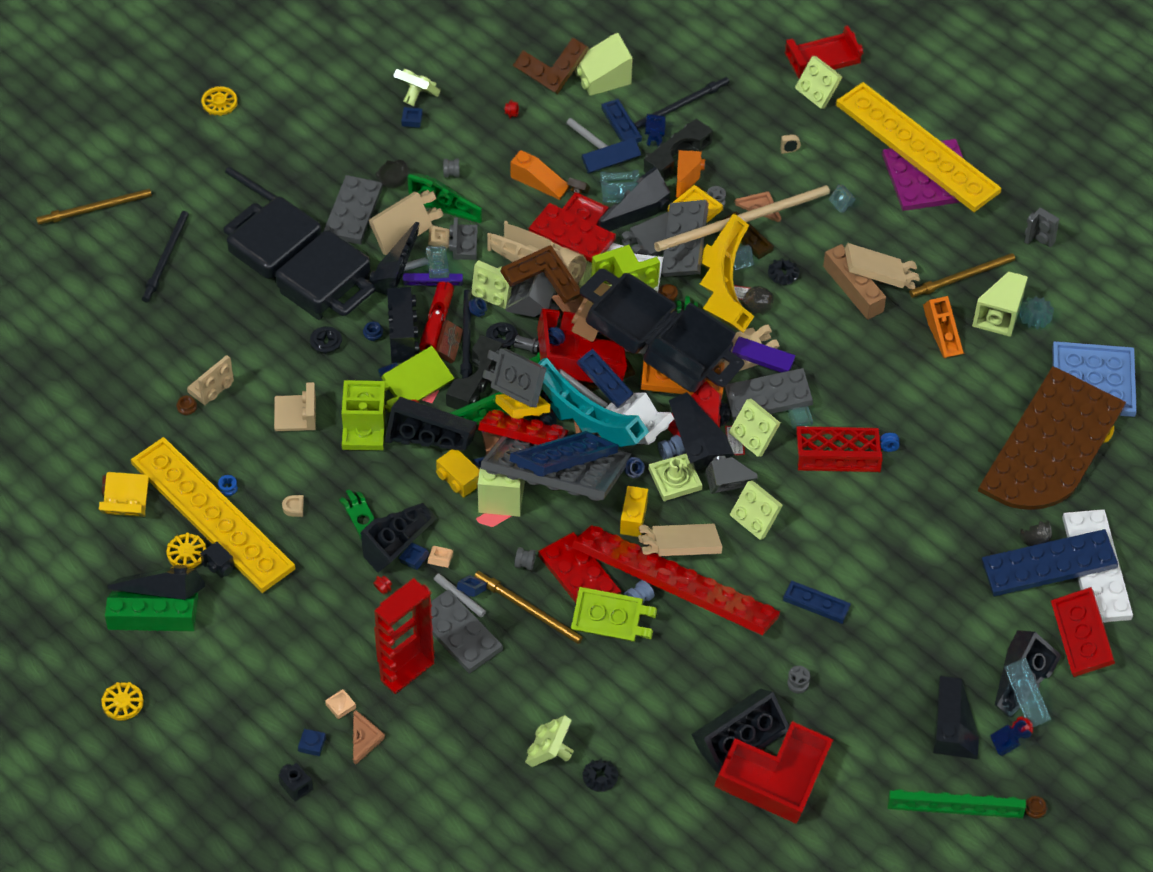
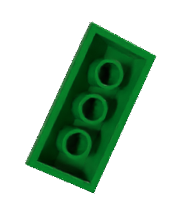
[105,591,198,631]

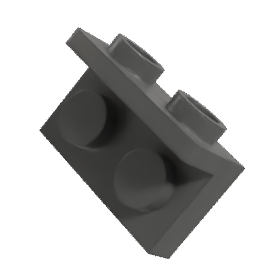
[1024,208,1060,248]
[449,218,478,260]

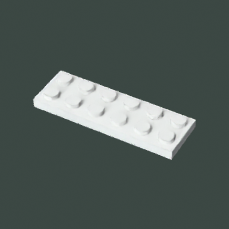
[1062,509,1133,622]

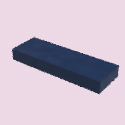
[601,99,642,143]
[581,138,641,174]
[577,348,633,408]
[783,580,851,624]

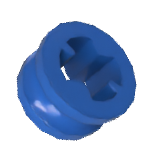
[880,433,899,452]
[218,475,238,496]

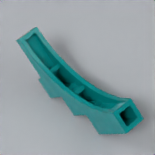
[538,358,649,447]

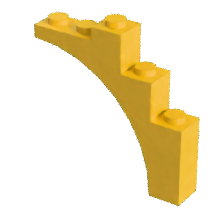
[700,214,754,333]

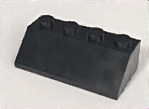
[691,689,790,774]

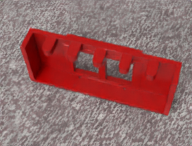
[374,578,434,694]

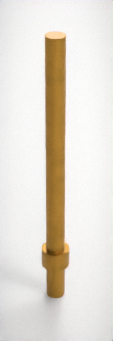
[36,189,152,225]
[909,253,1015,298]
[474,571,583,644]

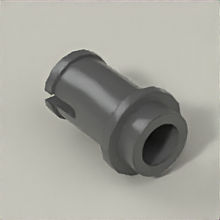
[514,335,539,354]

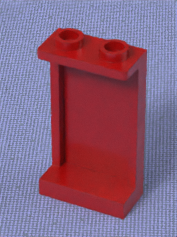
[785,26,863,79]

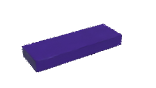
[403,273,463,286]
[732,336,796,373]

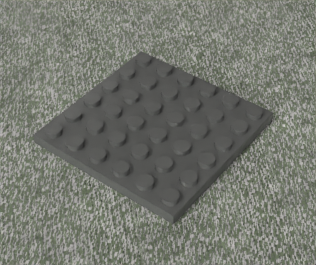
[480,436,631,501]

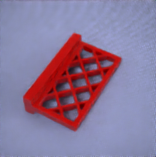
[796,426,882,472]

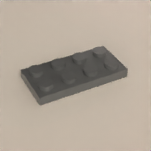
[323,175,383,245]
[661,200,709,277]
[724,368,813,422]
[431,589,503,674]

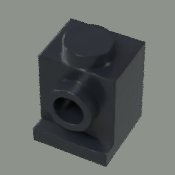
[200,541,235,578]
[278,763,313,802]

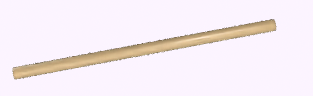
[654,185,830,252]

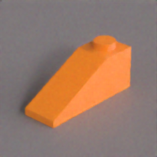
[510,150,569,200]
[676,150,705,197]
[923,296,964,358]

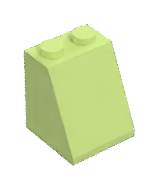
[574,33,632,96]
[972,272,1028,337]
[478,469,525,517]

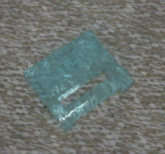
[600,170,639,203]

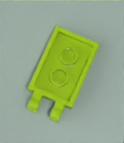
[381,346,455,412]
[571,587,657,642]

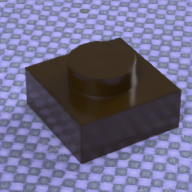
[567,177,591,195]

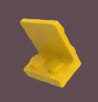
[99,472,149,517]

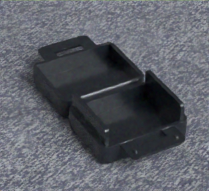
[223,197,376,320]
[580,269,745,392]

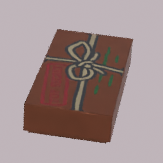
[436,320,463,363]

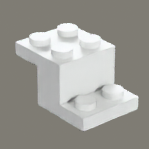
[606,393,674,445]

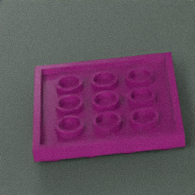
[882,139,963,211]

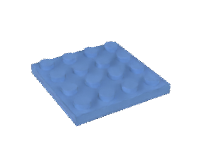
[1052,341,1136,417]

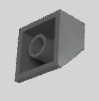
[505,272,556,317]
[706,456,758,494]

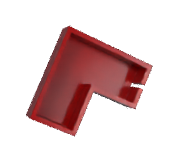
[537,308,627,383]
[714,721,833,824]

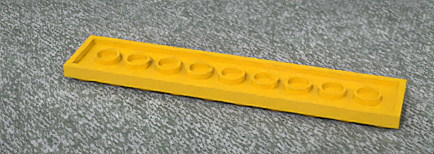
[836,82,1001,212]
[131,437,295,593]

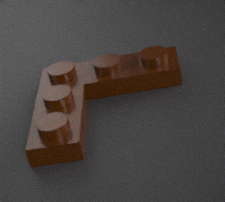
[513,38,589,95]
[500,245,581,304]

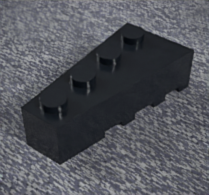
[387,287,419,363]
[385,397,477,451]

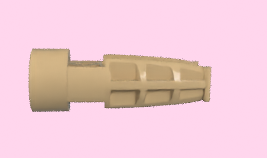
[487,221,586,284]

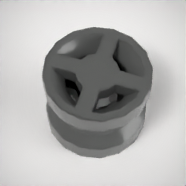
[444,158,459,178]
[707,186,726,208]
[515,547,536,571]
[787,666,810,694]

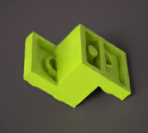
[591,245,660,288]
[342,380,385,450]

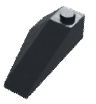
[599,167,670,231]
[369,222,420,295]
[668,392,734,471]
[360,503,437,573]
[108,564,205,600]
[994,630,1062,717]
[933,676,979,759]

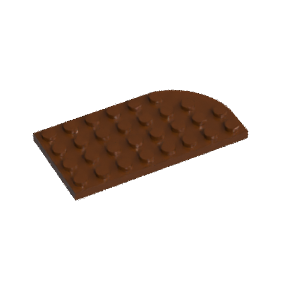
[978,366,1126,510]

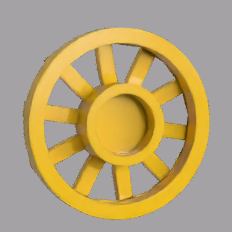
[202,87,237,116]
[166,533,206,568]
[101,682,144,720]

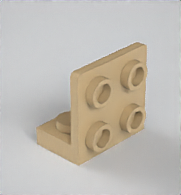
[187,355,234,405]
[274,382,316,431]

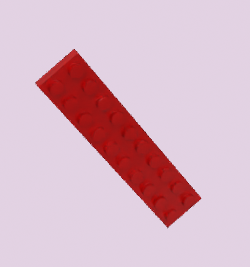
[572,525,780,636]

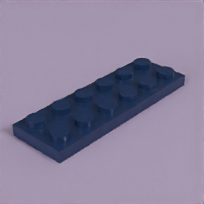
[509,431,619,476]
[982,529,1118,597]

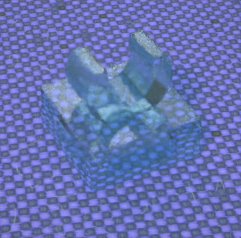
[829,185,856,212]
[733,245,754,270]

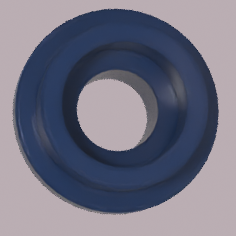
[469,297,487,317]
[363,321,383,341]
[548,327,566,346]
[624,457,645,478]

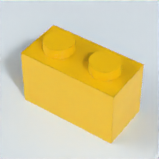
[436,449,480,497]
[620,486,648,537]

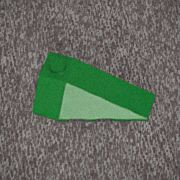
[408,173,482,224]

